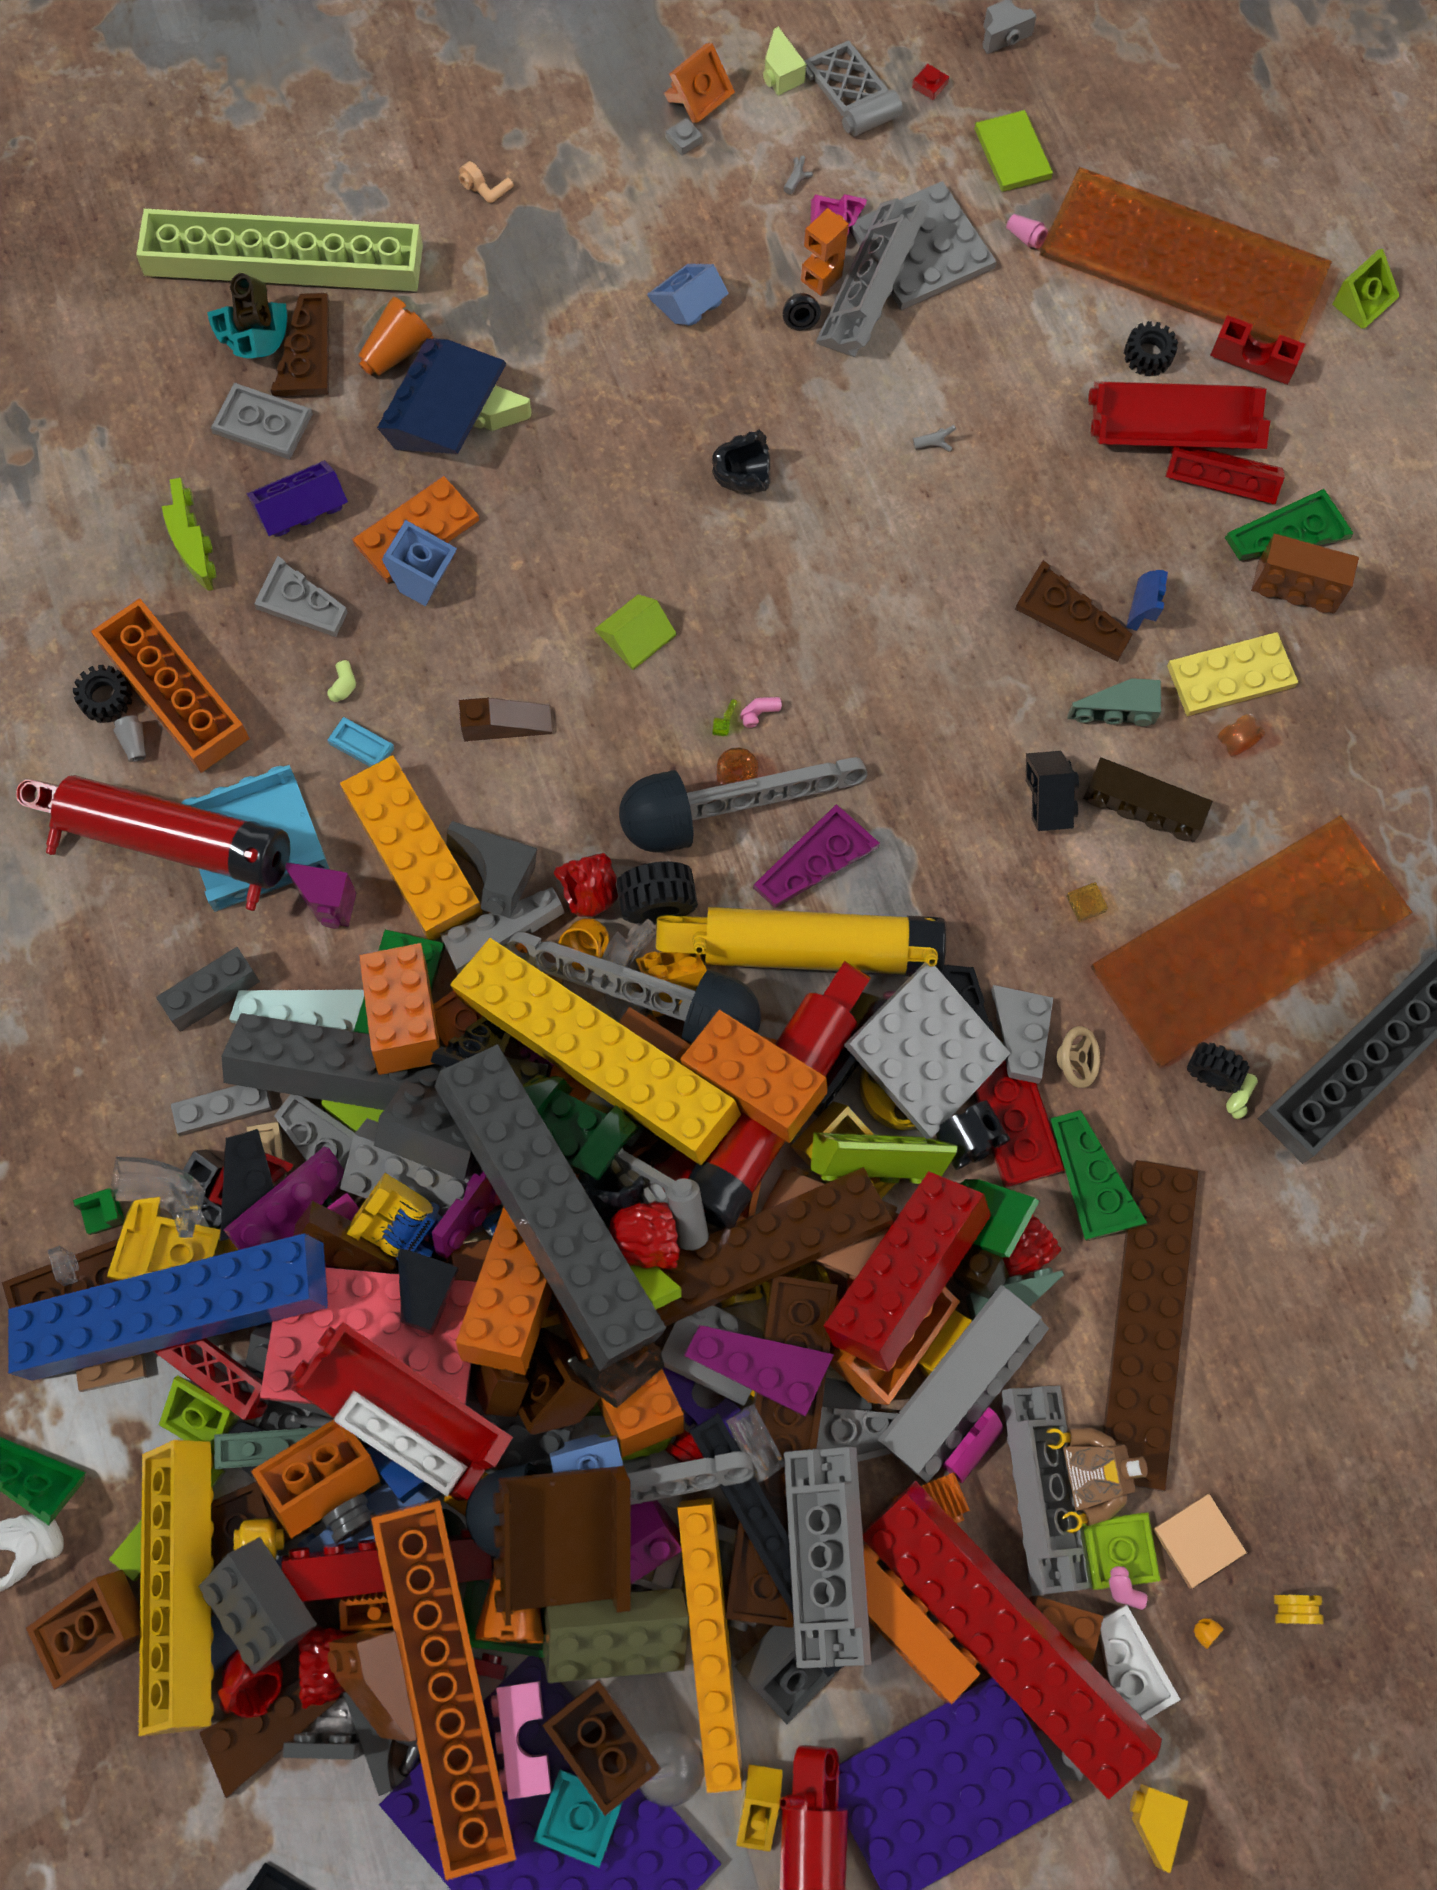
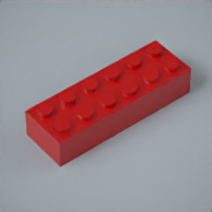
[824,1171,991,1372]

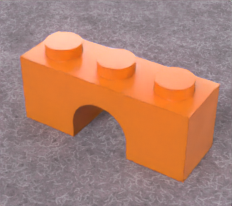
[801,208,849,296]

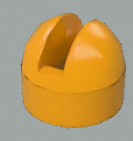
[1194,1618,1224,1649]

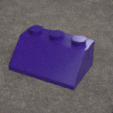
[246,460,348,537]

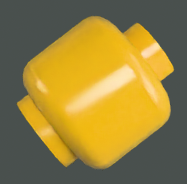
[234,1518,284,1560]

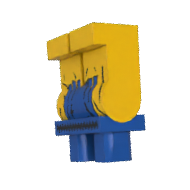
[347,1173,442,1261]

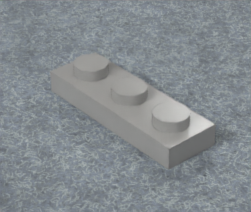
[171,1085,272,1136]

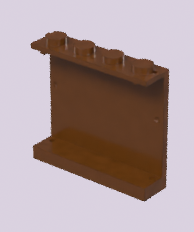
[493,1466,631,1626]

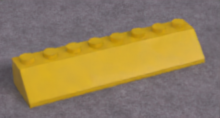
[139,1440,214,1736]

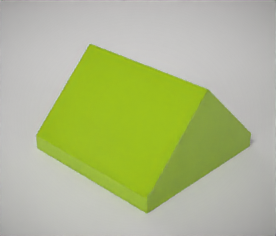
[1332,249,1400,328]
[595,594,676,670]
[158,1375,240,1458]

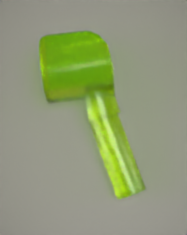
[712,699,738,736]

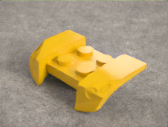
[107,1197,238,1280]

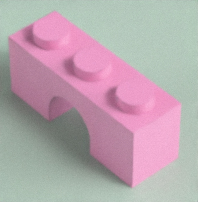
[491,1681,552,1800]

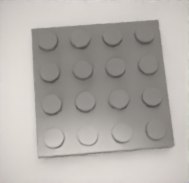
[849,181,997,310]
[844,960,1010,1139]

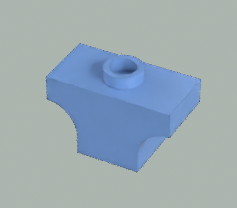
[549,1434,623,1473]

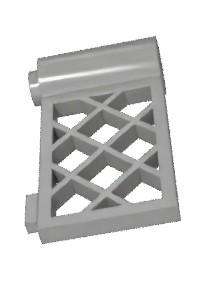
[804,40,903,137]
[610,1147,709,1250]

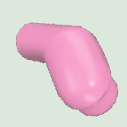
[740,697,782,728]
[1109,1566,1148,1610]

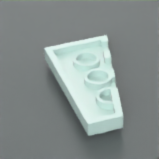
[229,990,364,1032]

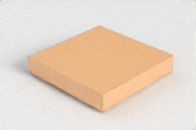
[1153,1494,1247,1588]

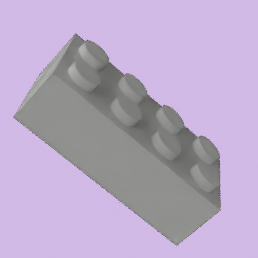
[340,1118,483,1217]

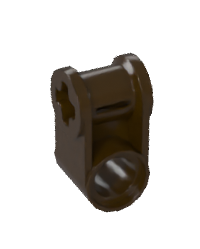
[230,273,271,332]

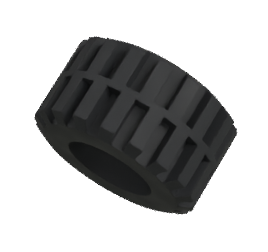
[617,861,698,925]

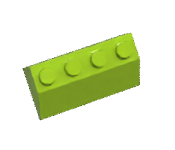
[811,1132,957,1184]

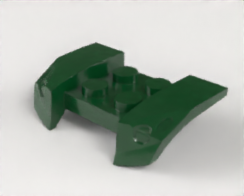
[522,1075,640,1180]

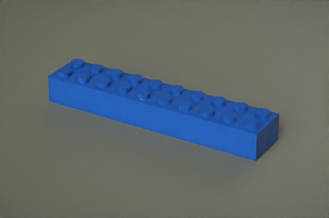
[8,1233,328,1381]

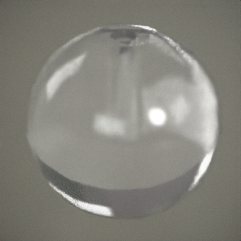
[639,1731,705,1807]

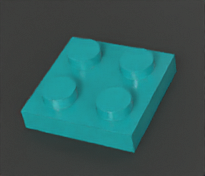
[534,1769,623,1868]

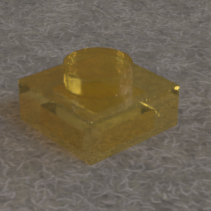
[1066,882,1108,922]

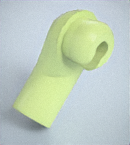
[328,660,356,702]
[1226,1073,1258,1119]

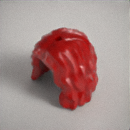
[553,853,618,917]
[609,1201,680,1269]
[1002,1215,1061,1277]
[298,1627,354,1709]

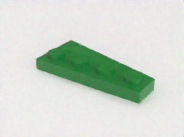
[1050,1110,1148,1241]

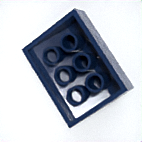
[377,339,507,454]

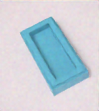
[327,717,394,767]

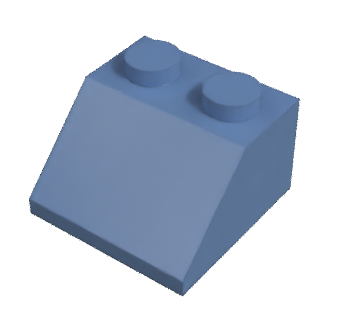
[647,264,729,326]

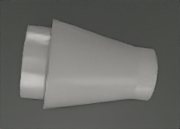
[113,715,146,762]

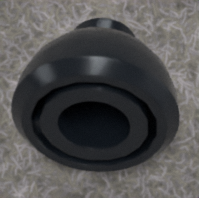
[783,293,821,331]

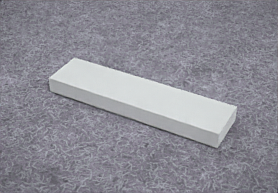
[334,1391,467,1497]

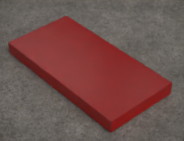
[973,1060,1065,1188]

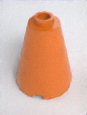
[358,296,434,376]
[475,1572,544,1644]

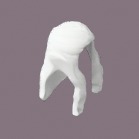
[0,1514,64,1592]

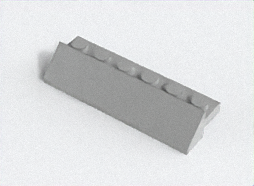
[816,198,929,357]
[878,1285,1050,1483]
[1001,1386,1093,1596]
[784,1447,872,1668]

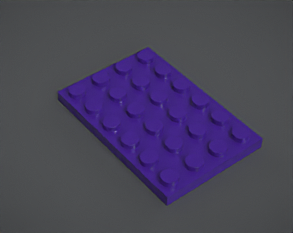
[838,1676,1072,1890]

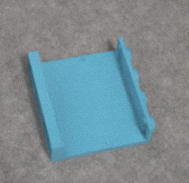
[181,765,330,912]

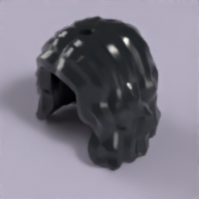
[712,429,771,495]
[578,1162,644,1231]

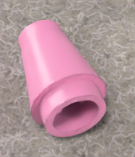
[1006,214,1048,249]

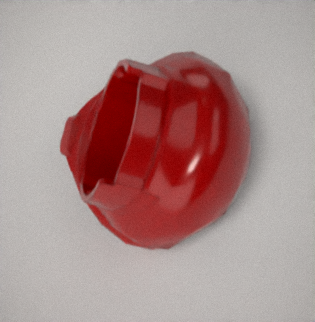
[218,1649,283,1718]

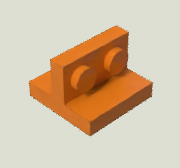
[664,43,735,123]

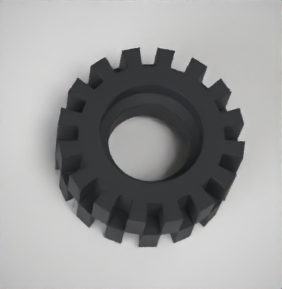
[1124,321,1178,377]
[73,665,132,723]
[1187,1042,1250,1093]

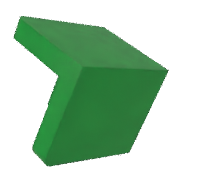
[73,1188,125,1235]

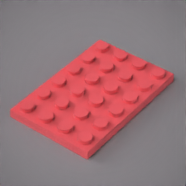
[260,1267,477,1405]

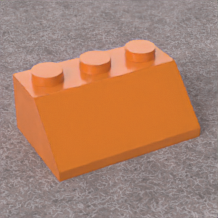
[251,1419,381,1538]

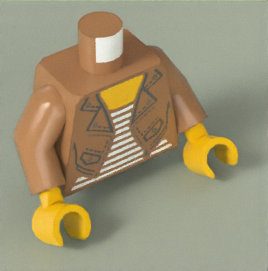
[1046,1427,1148,1533]

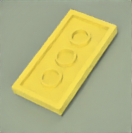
[1167,632,1298,716]

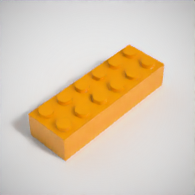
[340,755,483,941]

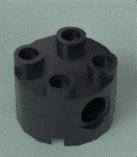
[936,1100,1011,1170]

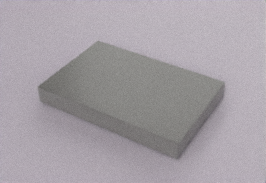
[211,383,313,460]

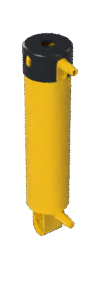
[656,907,946,977]

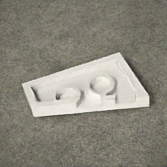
[1099,1605,1181,1721]

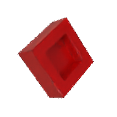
[912,63,949,100]

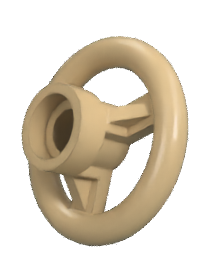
[1057,1026,1100,1088]

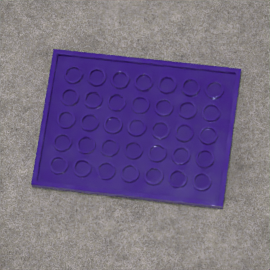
[379,1656,721,1890]

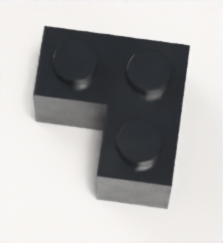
[1026,751,1079,831]

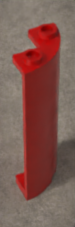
[1088,381,1270,449]
[290,1322,513,1501]

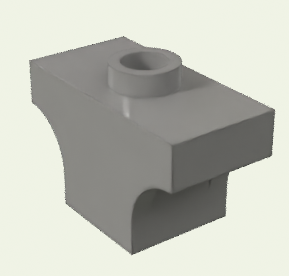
[982,0,1036,54]

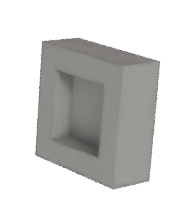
[666,118,703,156]

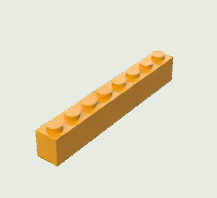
[677,1498,744,1793]

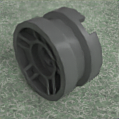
[322,1494,376,1544]

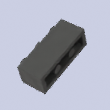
[156,947,260,1032]

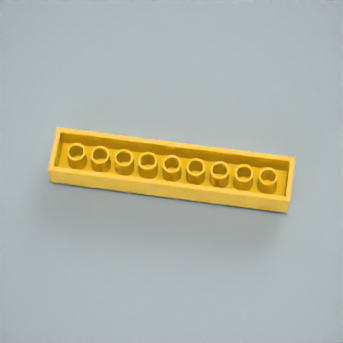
[450,938,741,1166]

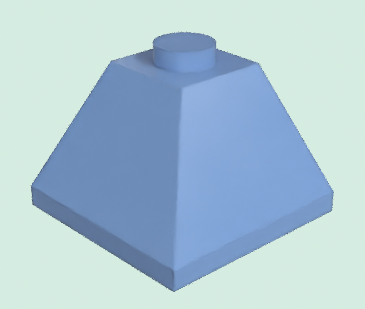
[382,520,457,606]

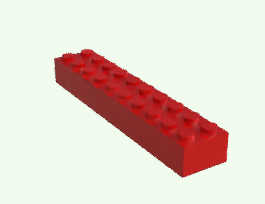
[862,1481,1162,1800]

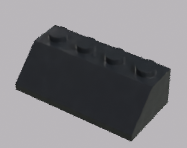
[813,992,887,1117]

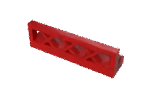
[1165,446,1285,504]
[153,1338,268,1420]

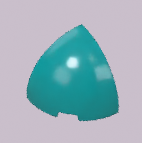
[207,302,287,358]

